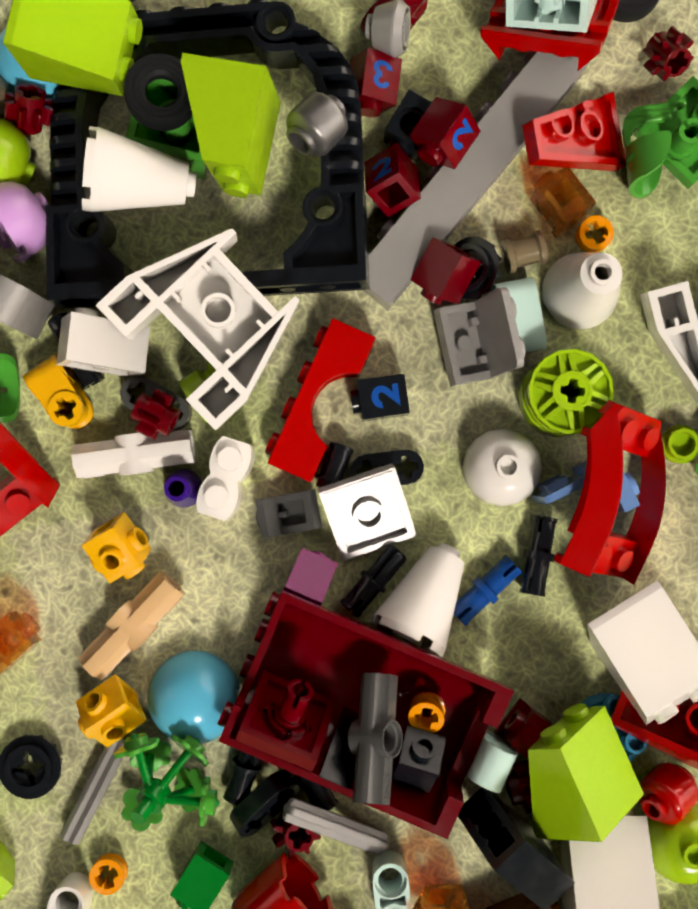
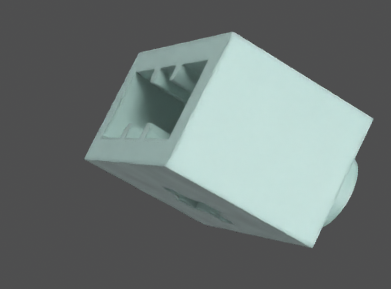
[506,0,596,33]

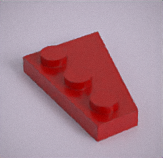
[522,91,626,172]

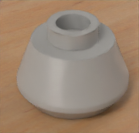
[365,0,411,58]

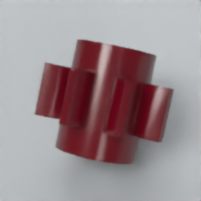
[643,26,694,81]
[4,83,54,135]
[130,388,181,440]
[505,759,532,814]
[270,805,321,858]

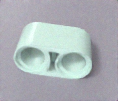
[492,277,547,353]
[467,731,518,793]
[372,850,412,909]

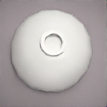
[462,428,542,506]

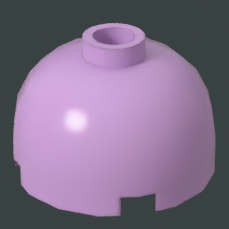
[0,181,50,264]

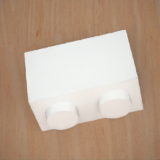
[56,308,150,377]

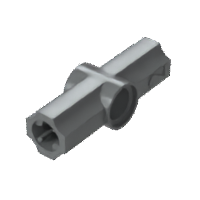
[348,673,403,805]

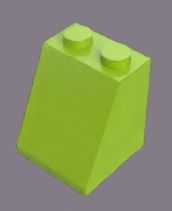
[3,0,143,97]
[181,53,281,198]
[528,703,644,842]

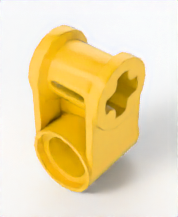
[23,353,94,429]

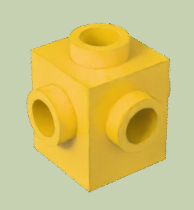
[81,511,152,584]
[76,674,147,748]

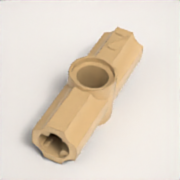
[78,571,186,681]

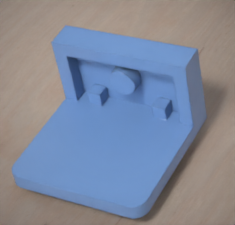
[532,460,640,513]

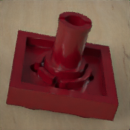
[235,671,337,772]

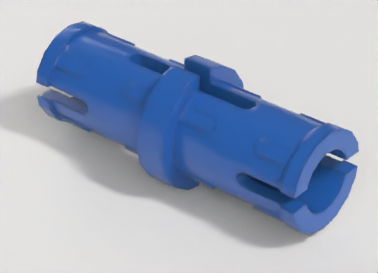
[454,555,523,626]

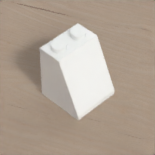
[588,580,698,725]
[560,809,660,909]

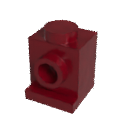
[497,698,553,758]

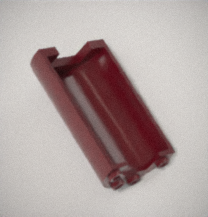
[217,590,514,839]

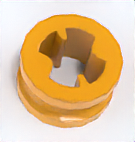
[575,215,614,253]
[408,692,446,733]
[89,853,128,895]

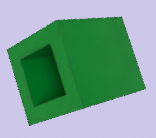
[170,841,234,909]

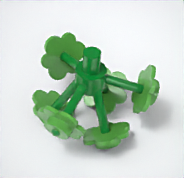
[113,733,220,832]

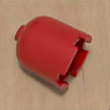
[231,853,333,909]

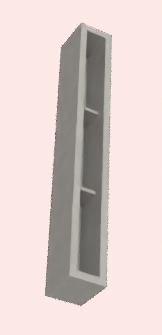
[363,51,590,311]

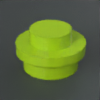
[662,425,698,464]

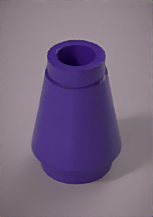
[164,469,202,508]

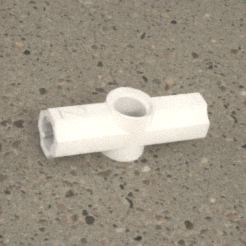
[71,430,196,478]

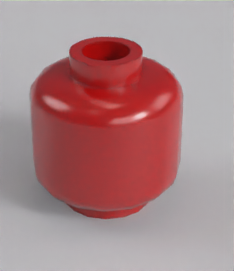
[639,763,698,825]

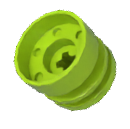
[518,349,614,437]

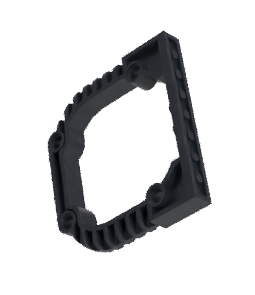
[45,0,370,309]

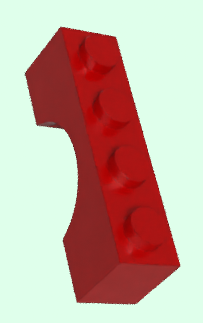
[265,318,376,483]

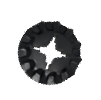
[454,236,502,300]
[0,734,63,799]

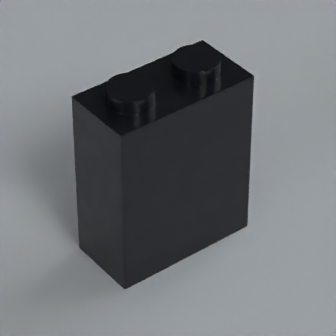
[458,787,575,909]

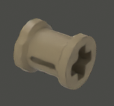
[500,230,549,274]

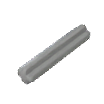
[60,735,128,845]
[283,798,389,855]

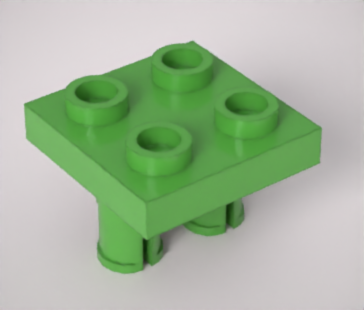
[634,76,698,189]

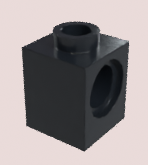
[384,89,432,161]
[392,725,447,793]

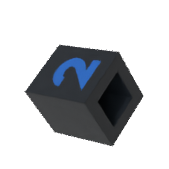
[350,374,410,422]

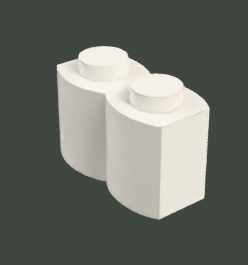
[196,436,255,521]

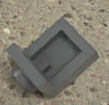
[256,489,322,539]

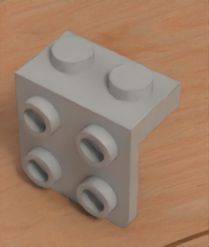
[433,287,526,387]

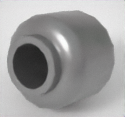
[286,92,348,157]

